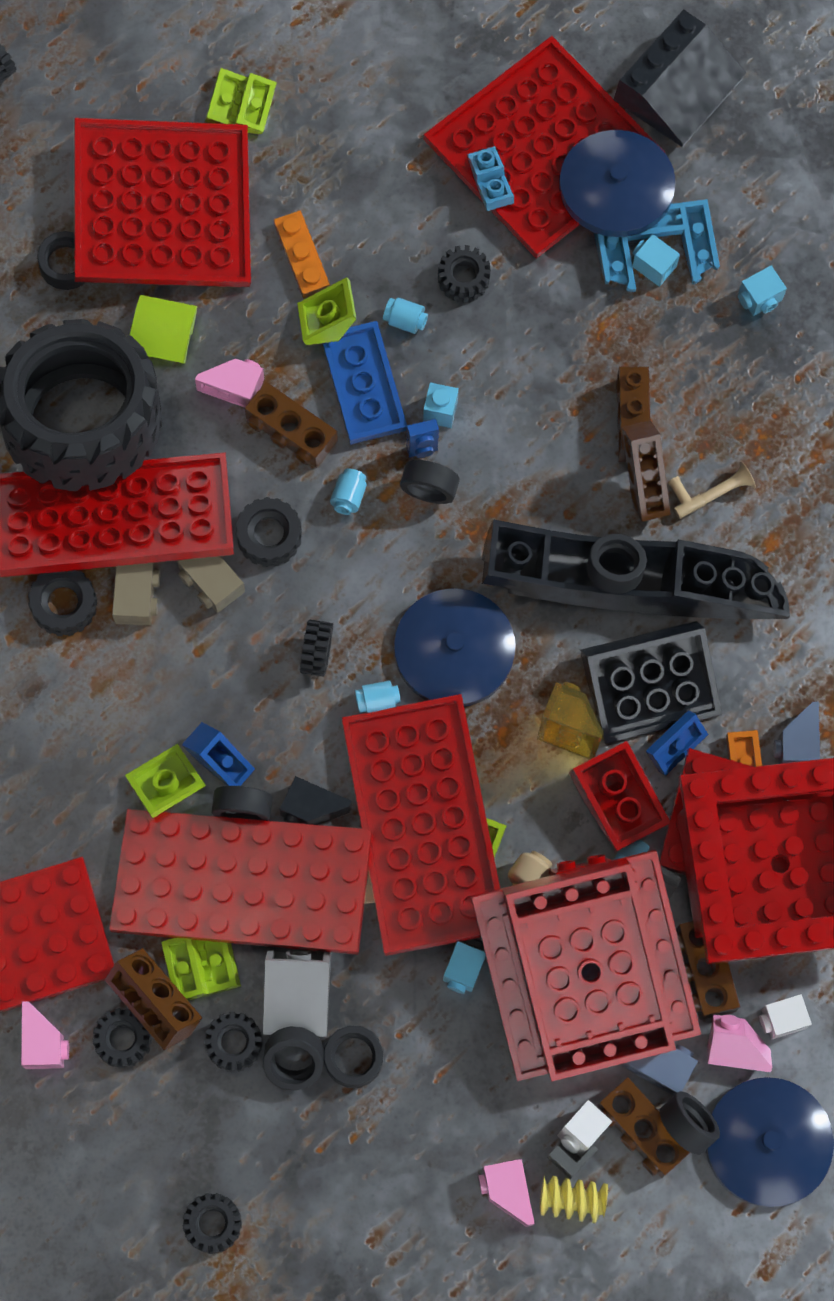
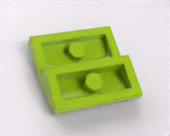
[204,68,277,134]
[130,295,198,363]
[161,938,241,1000]

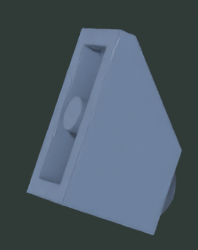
[773,702,820,764]
[621,1045,698,1096]

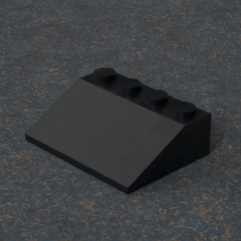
[613,9,746,147]
[580,621,722,744]

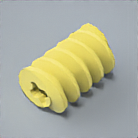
[540,1176,608,1224]

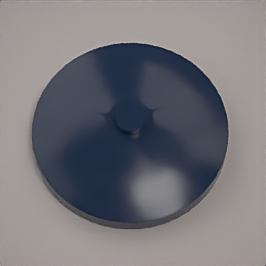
[559,130,675,237]
[394,588,515,707]
[706,1077,834,1208]

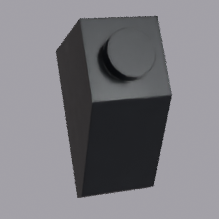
[280,776,352,825]

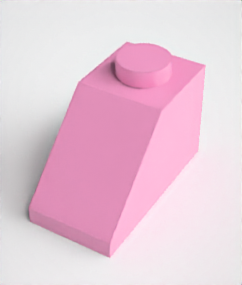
[195,358,264,408]
[21,1001,69,1069]
[707,1015,772,1072]
[478,1159,535,1227]

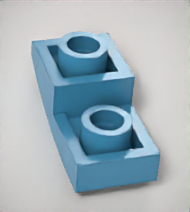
[468,146,514,211]

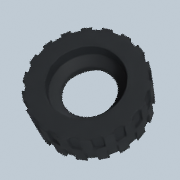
[235,497,302,567]
[28,570,97,637]

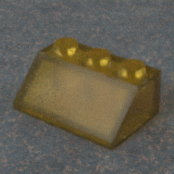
[537,682,604,760]

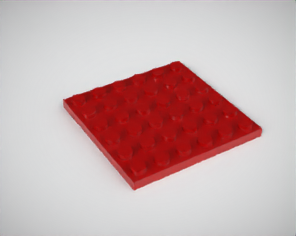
[423,36,665,259]
[74,118,251,287]

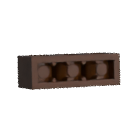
[616,366,651,462]
[245,382,338,468]
[622,420,671,522]
[676,921,740,1020]
[105,948,202,1050]
[597,1077,690,1178]

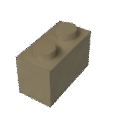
[178,556,245,614]
[112,563,160,626]

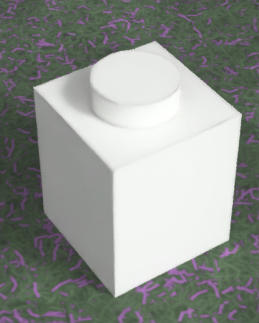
[759,994,812,1040]
[557,1100,612,1157]

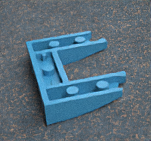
[594,199,720,292]

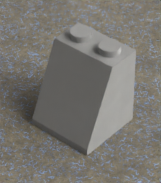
[263,947,331,1039]

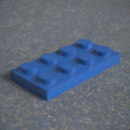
[322,321,407,445]

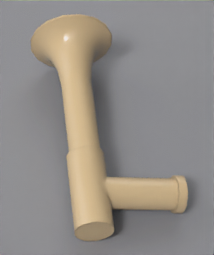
[668,461,756,519]

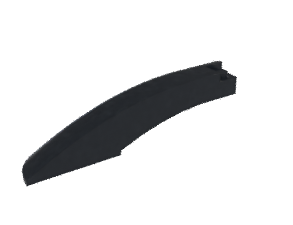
[482,519,790,619]

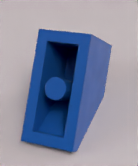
[182,722,255,786]

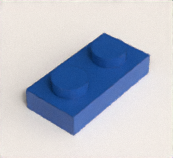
[406,419,439,458]
[646,710,709,775]

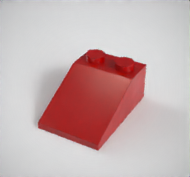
[569,741,671,852]

